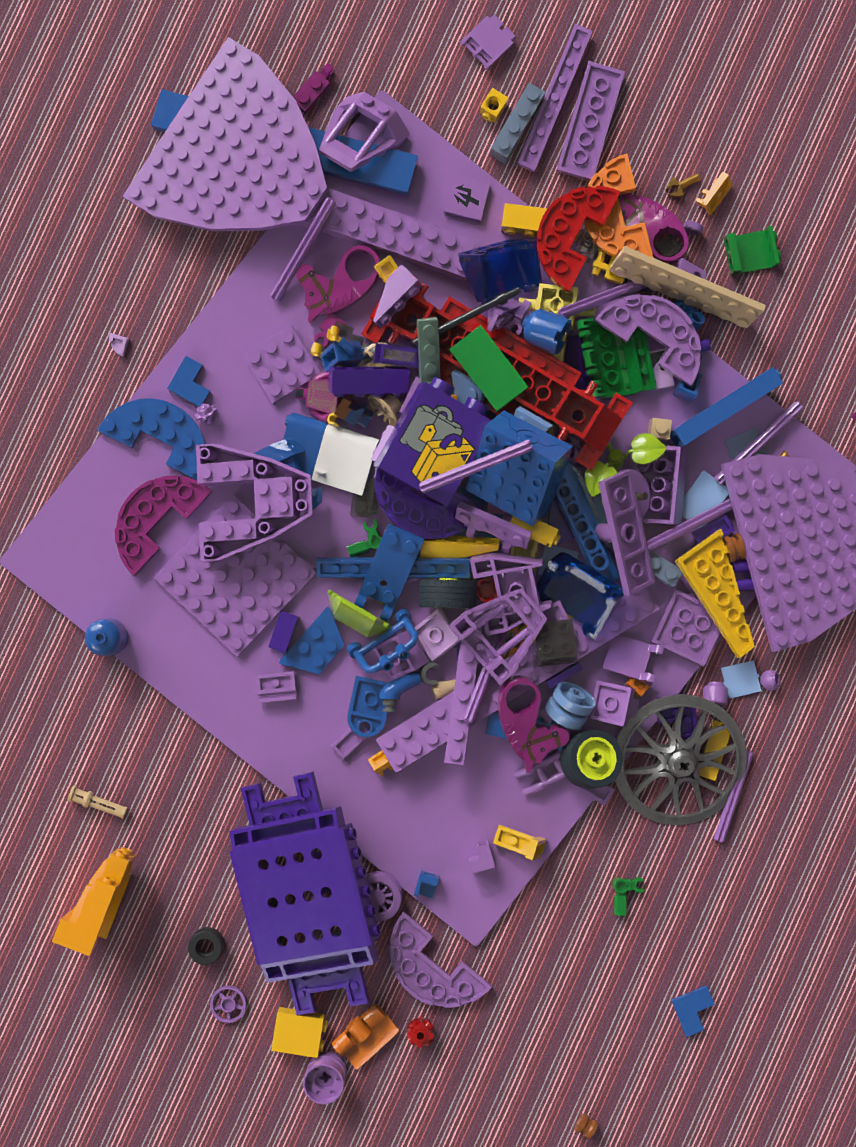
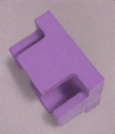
[589,680,639,727]

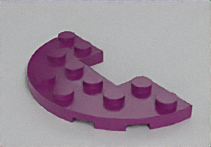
[115,475,213,576]

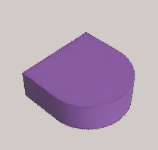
[683,220,704,236]

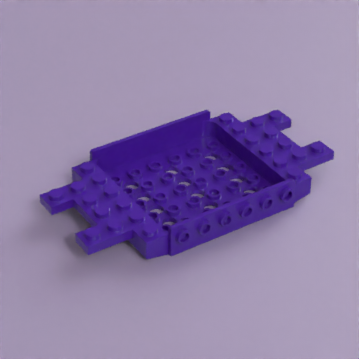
[229,771,381,1015]

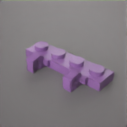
[455,501,532,554]

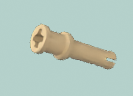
[67,785,128,819]

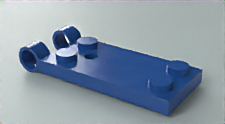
[354,523,424,622]

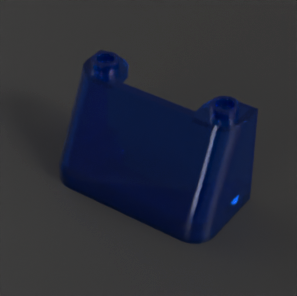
[458,239,542,305]
[537,552,624,639]

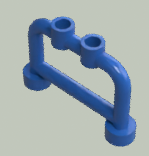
[347,609,419,674]

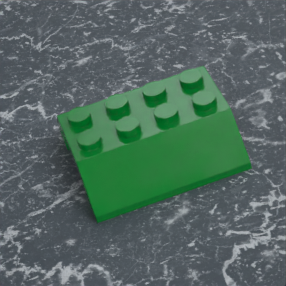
[577,318,657,400]

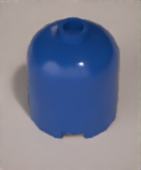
[522,309,572,355]
[85,618,128,656]

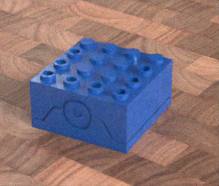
[466,411,573,526]

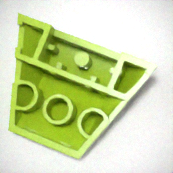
[327,589,392,638]

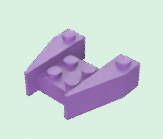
[470,552,552,636]

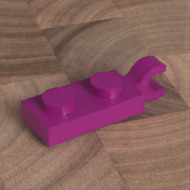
[293,63,335,114]

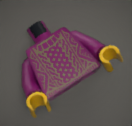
[295,366,342,427]

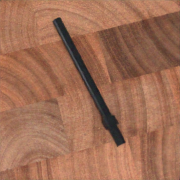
[412,287,521,347]

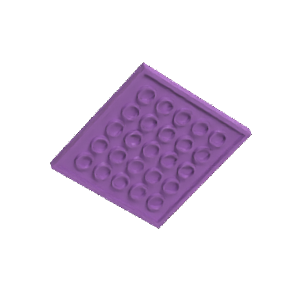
[153,494,317,657]

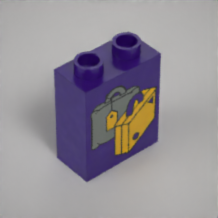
[373,377,491,506]

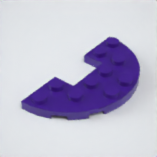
[374,468,484,539]

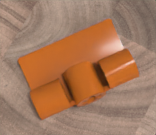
[332,1003,399,1070]

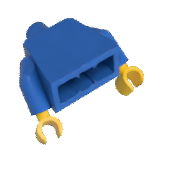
[310,326,370,372]

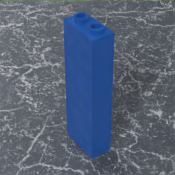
[670,367,783,447]

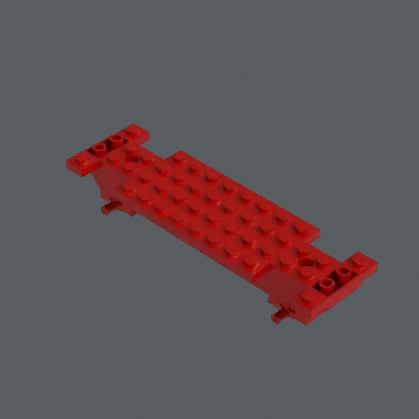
[361,276,633,471]

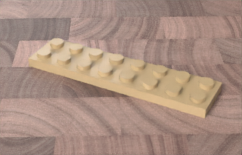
[609,246,766,328]

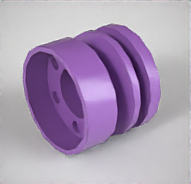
[303,1051,347,1104]

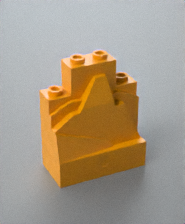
[52,847,136,956]

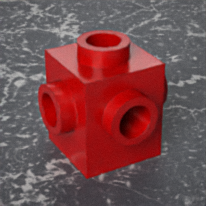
[407,1015,435,1049]

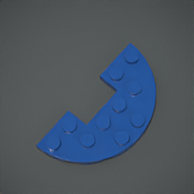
[97,398,206,480]

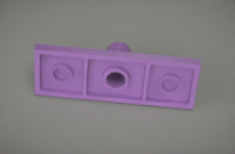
[595,470,655,596]

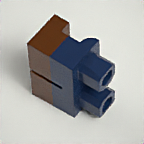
[334,394,374,428]

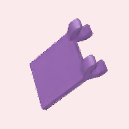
[602,635,664,686]

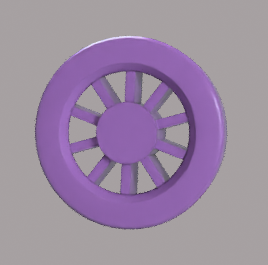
[366,871,403,922]

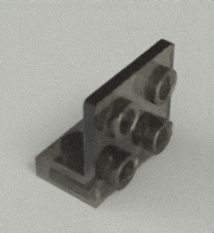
[350,477,379,519]
[535,619,577,667]

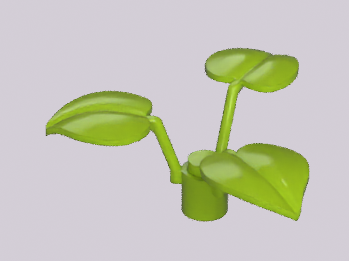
[581,414,666,497]

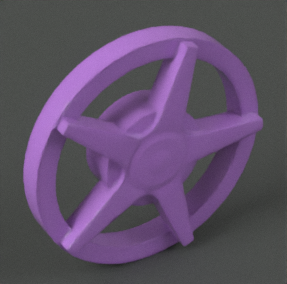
[210,985,247,1023]

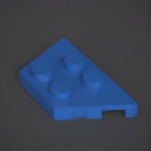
[279,606,345,674]

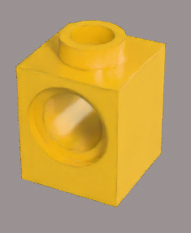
[480,88,509,123]

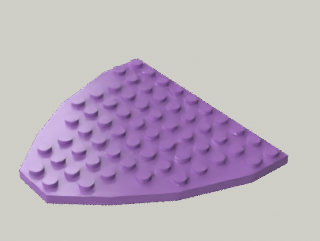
[123,37,328,231]
[721,454,856,652]

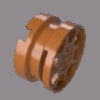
[722,533,746,563]

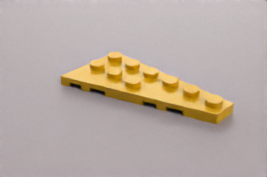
[675,529,755,658]

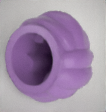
[760,670,780,691]

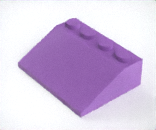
[623,445,688,526]

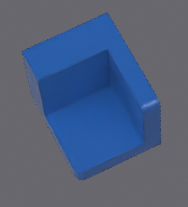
[414,870,439,898]

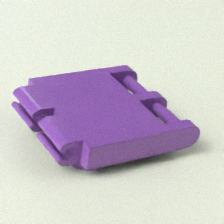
[460,14,516,71]

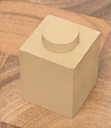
[648,418,672,442]

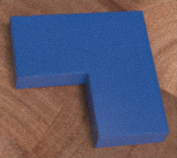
[167,356,211,407]
[671,985,715,1037]

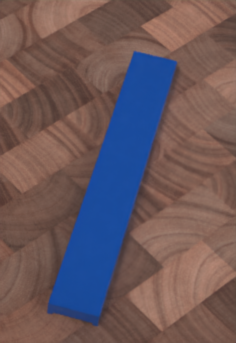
[151,89,419,196]

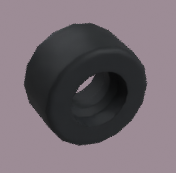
[188,927,225,965]

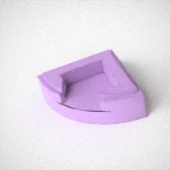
[109,333,130,357]

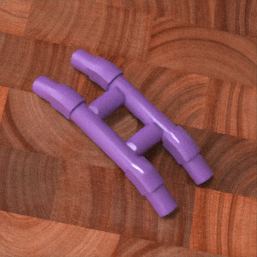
[514,750,566,796]

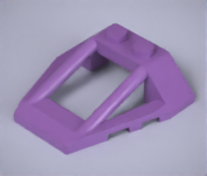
[319,92,410,172]
[449,588,547,685]

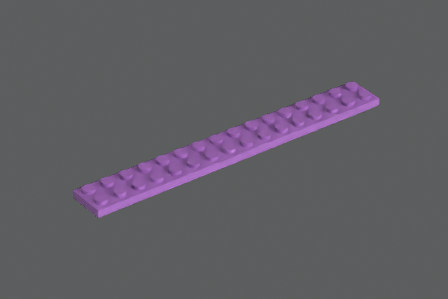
[376,588,660,774]

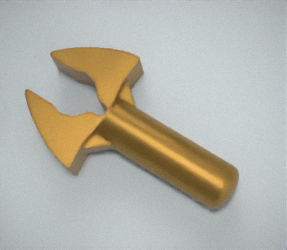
[665,173,700,198]

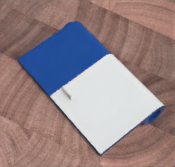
[283,412,380,496]

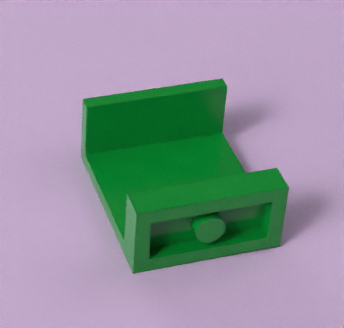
[724,226,781,276]

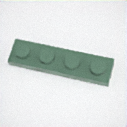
[417,317,441,384]

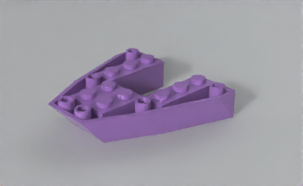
[196,443,313,563]

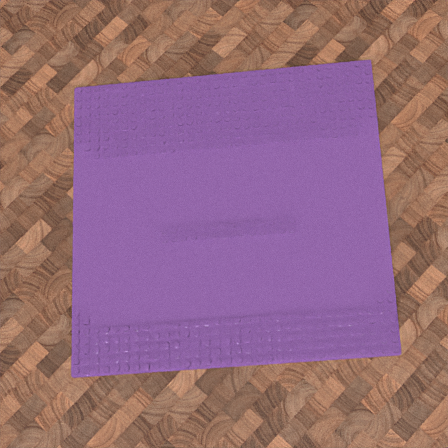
[0,90,856,946]

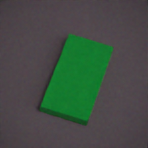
[449,325,529,412]

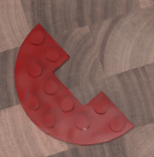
[537,186,621,293]

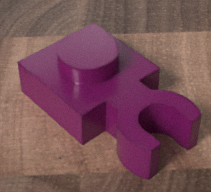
[314,313,346,348]

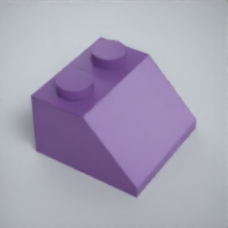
[374,630,429,681]

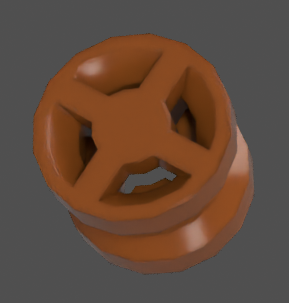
[575,1113,598,1139]

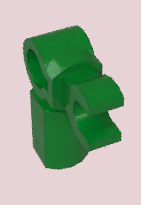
[347,519,382,557]
[612,877,644,916]

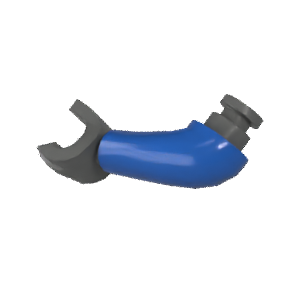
[379,662,439,712]

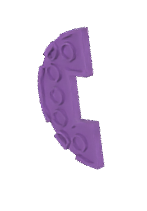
[594,294,701,386]
[390,910,492,1008]

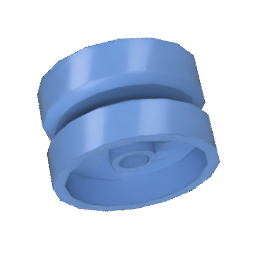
[545,681,596,730]

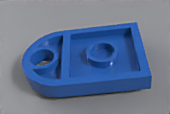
[347,676,388,737]

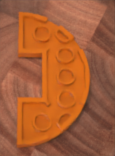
[584,154,653,258]

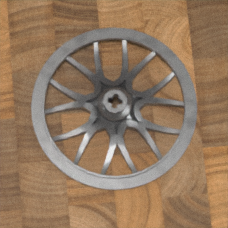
[615,694,747,825]

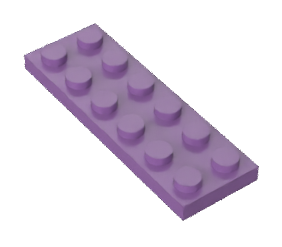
[556,61,625,181]

